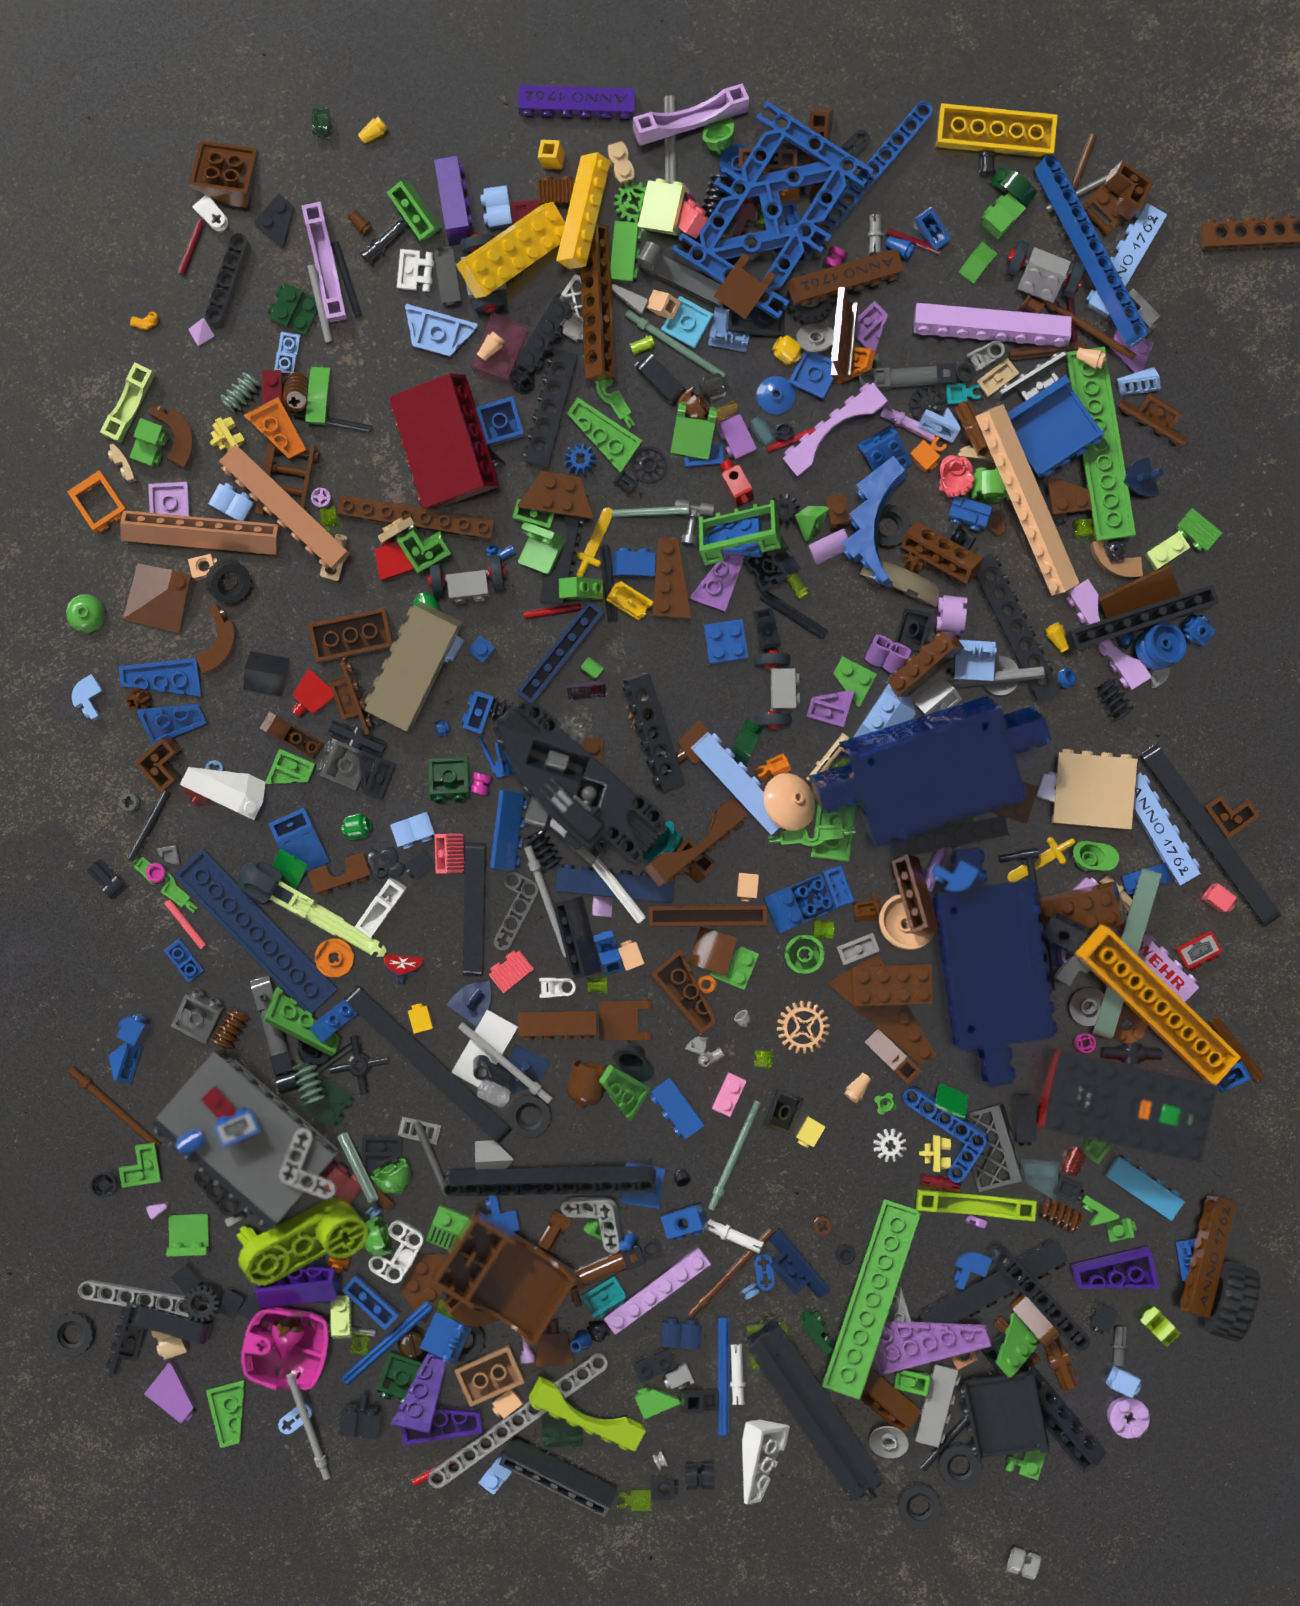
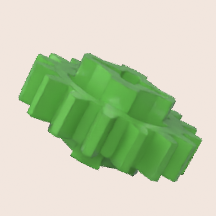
[614,181,647,223]

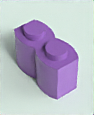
[865,634,911,673]

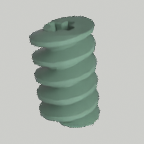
[220,372,262,415]
[292,1062,326,1106]

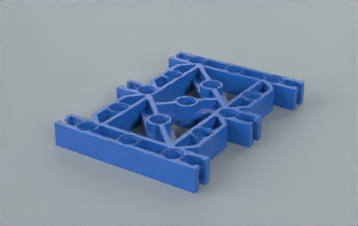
[672,101,874,320]

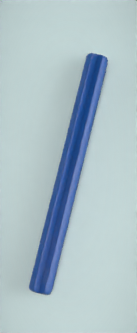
[342,1301,434,1385]
[718,1317,729,1436]

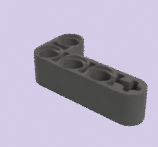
[494,872,539,951]

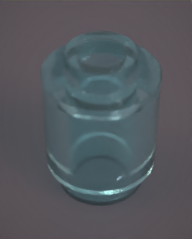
[748,416,776,446]

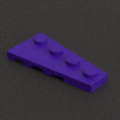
[391,1352,447,1434]

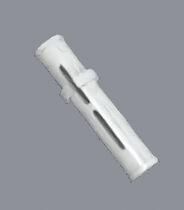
[705,1219,764,1254]
[730,1344,746,1405]

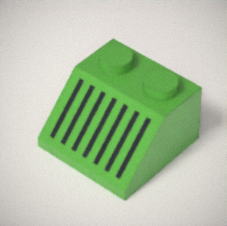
[426,1204,470,1250]

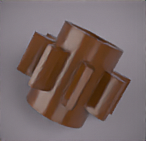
[902,551,927,573]
[126,687,150,711]

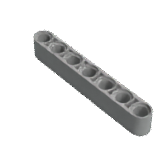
[78,1280,209,1317]

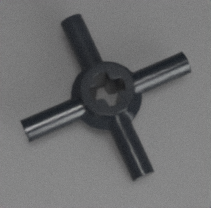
[329,1035,389,1095]

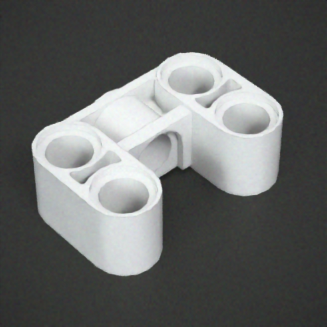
[369,1220,424,1283]

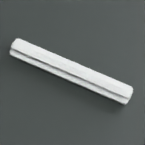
[592,858,645,923]

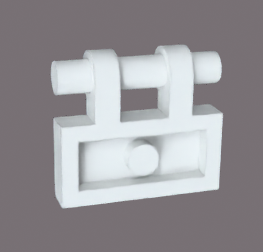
[397,249,435,292]

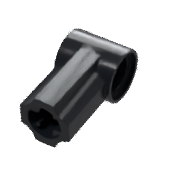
[87,859,126,899]
[473,1055,512,1087]

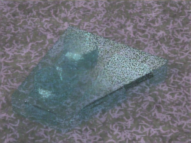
[1020,1159,1059,1200]

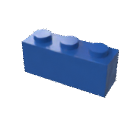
[650,1077,705,1139]
[342,1274,400,1330]

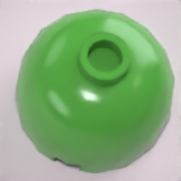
[66,594,106,633]
[371,1158,411,1195]
[361,1216,394,1256]

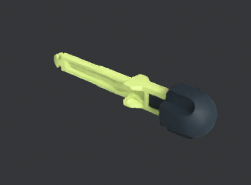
[238,861,387,957]

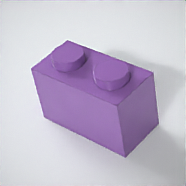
[717,414,757,461]

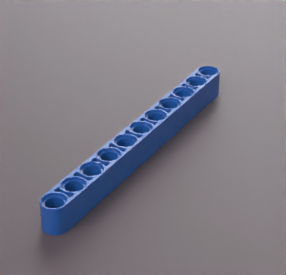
[794,101,932,269]
[1035,155,1148,347]

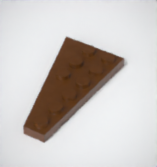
[827,953,937,1065]

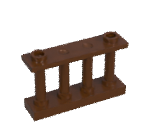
[255,439,319,516]

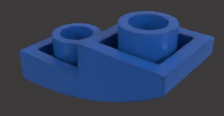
[164,938,204,983]

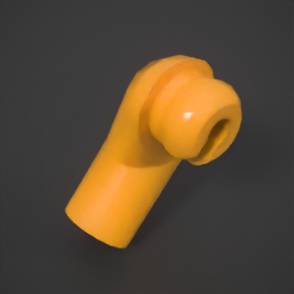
[130,312,159,330]

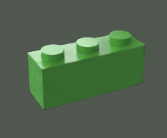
[386,180,442,240]
[610,221,642,284]

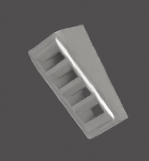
[611,284,648,316]
[398,1116,441,1145]

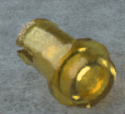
[716,400,739,421]

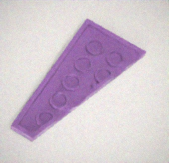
[874,1320,992,1376]

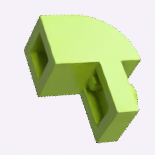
[1141,1306,1181,1347]

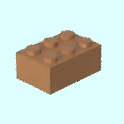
[454,1344,525,1407]

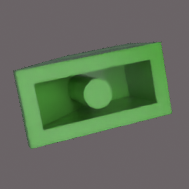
[635,1386,680,1419]

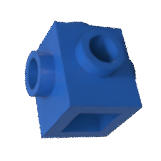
[1180,614,1216,646]

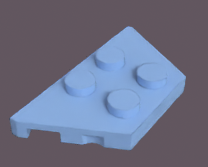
[405,304,478,357]

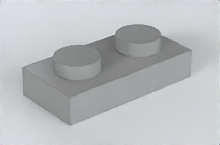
[836,933,880,965]

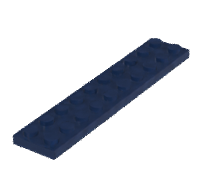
[174,848,338,1014]

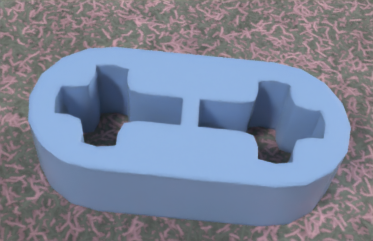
[278,1403,312,1434]

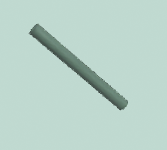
[612,506,690,517]

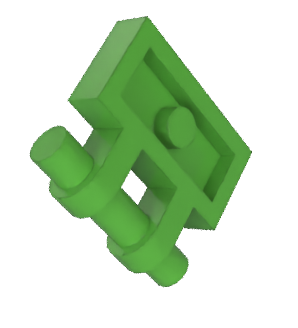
[1006,1442,1050,1480]

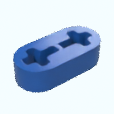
[754,1253,775,1291]

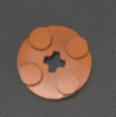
[315,939,354,977]

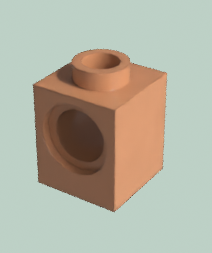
[950,1350,979,1370]

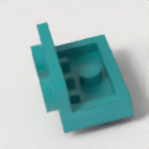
[581,1276,627,1318]

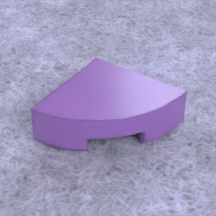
[965,1214,987,1229]

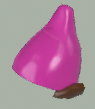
[272,1316,304,1360]

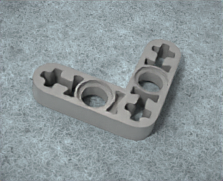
[279,1128,336,1198]
[561,1197,623,1253]

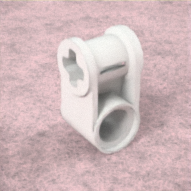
[192,195,228,232]
[539,978,577,998]

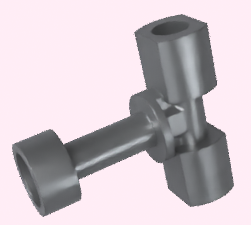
[675,499,714,546]

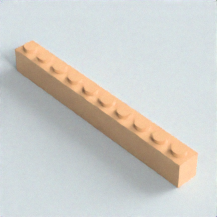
[975,404,1080,596]

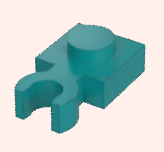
[945,383,981,405]

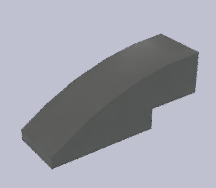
[1053,953,1089,986]

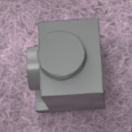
[663,1363,695,1390]

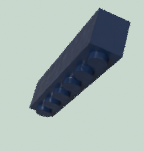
[516,601,604,703]
[556,864,675,903]

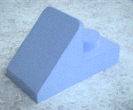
[917,408,960,443]
[478,1451,512,1495]

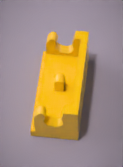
[606,581,653,621]

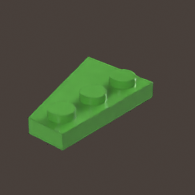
[599,1064,651,1122]
[996,1312,1041,1378]
[206,1380,245,1448]

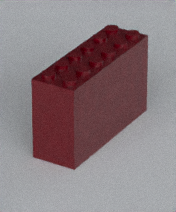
[389,373,500,508]

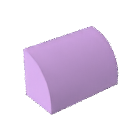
[808,528,848,565]

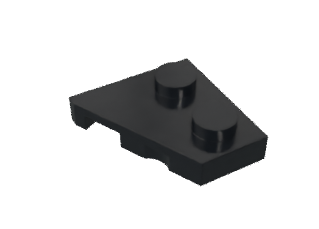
[254,193,294,248]

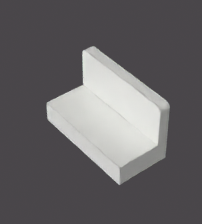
[914,677,962,724]

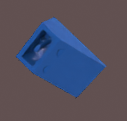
[269,808,330,873]
[764,874,836,933]

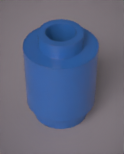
[175,1128,206,1156]

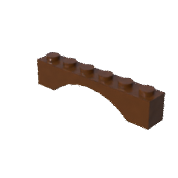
[644,797,747,887]

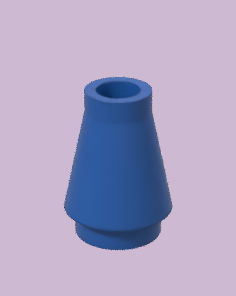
[885,236,916,260]
[570,1331,592,1352]

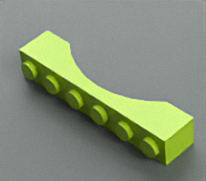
[915,1189,1037,1221]
[529,1376,646,1451]

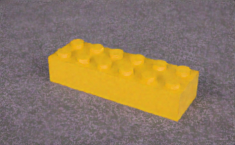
[936,103,1057,158]
[456,202,565,298]

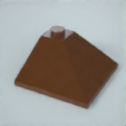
[189,140,257,208]
[123,563,194,634]

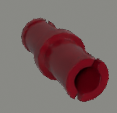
[921,1174,961,1193]

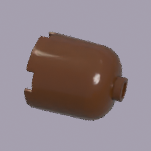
[567,1059,606,1108]

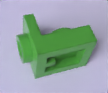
[1105,1217,1137,1242]

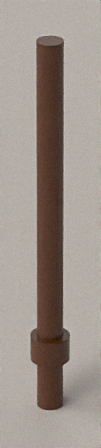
[1035,297,1137,361]
[68,1066,161,1149]
[687,1228,774,1318]

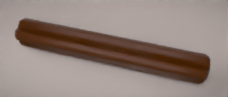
[1009,341,1086,360]
[1209,1017,1265,1082]

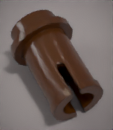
[347,210,372,235]

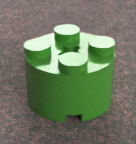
[971,468,1010,504]
[784,935,824,974]

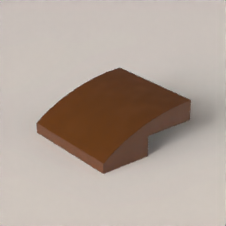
[689,926,738,975]

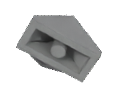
[475,1140,514,1169]

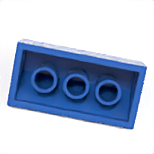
[490,790,528,871]

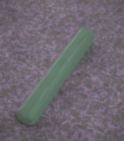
[337,1132,379,1204]

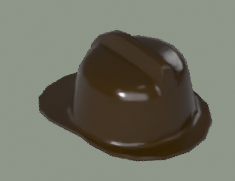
[398,1326,428,1363]

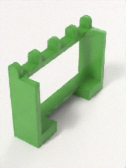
[699,500,781,565]

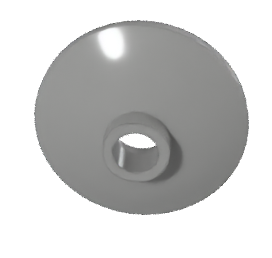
[797,323,834,352]
[984,656,1019,695]
[1069,987,1104,1026]
[869,1426,909,1459]

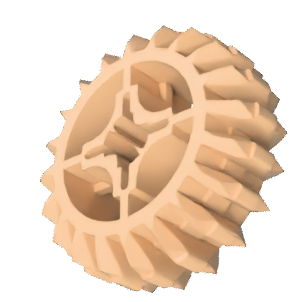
[777,1001,830,1054]

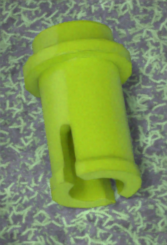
[630,335,655,356]
[787,573,809,599]

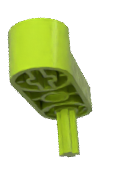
[236,1197,368,1285]

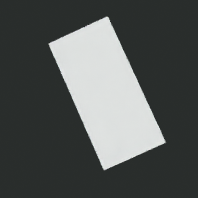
[452,1010,518,1089]

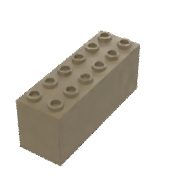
[364,602,463,731]

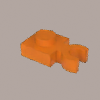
[755,753,791,782]

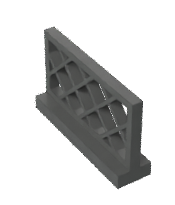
[959,1103,1026,1192]

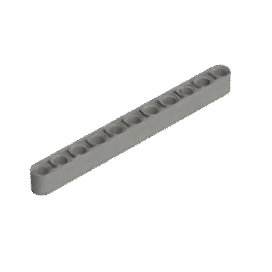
[429,1353,607,1488]

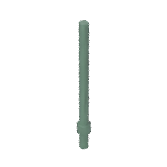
[625,310,726,380]
[708,1100,762,1211]

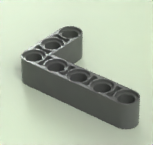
[638,241,725,309]

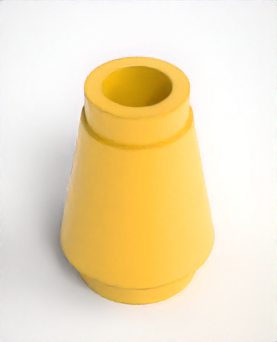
[358,117,388,144]
[1045,622,1069,652]

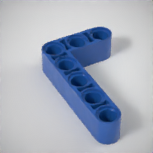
[903,1086,989,1183]

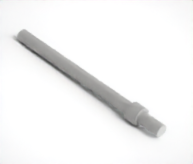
[524,846,566,957]
[458,1022,552,1104]
[286,1373,331,1480]

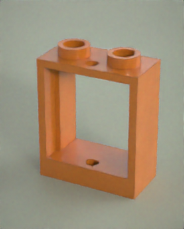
[67,470,128,533]

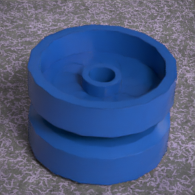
[1135,622,1186,671]

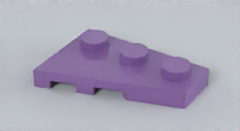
[689,553,745,612]

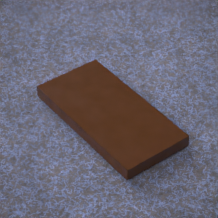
[1098,564,1181,619]

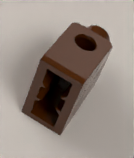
[824,493,850,533]
[675,720,711,765]
[536,1320,574,1367]

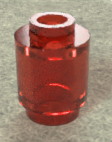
[1062,1146,1086,1176]

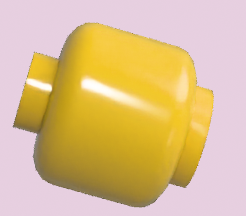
[773,335,802,365]

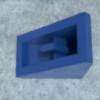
[915,207,951,250]
[1217,1060,1252,1092]

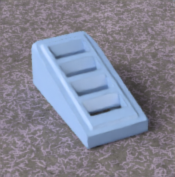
[1117,367,1161,396]

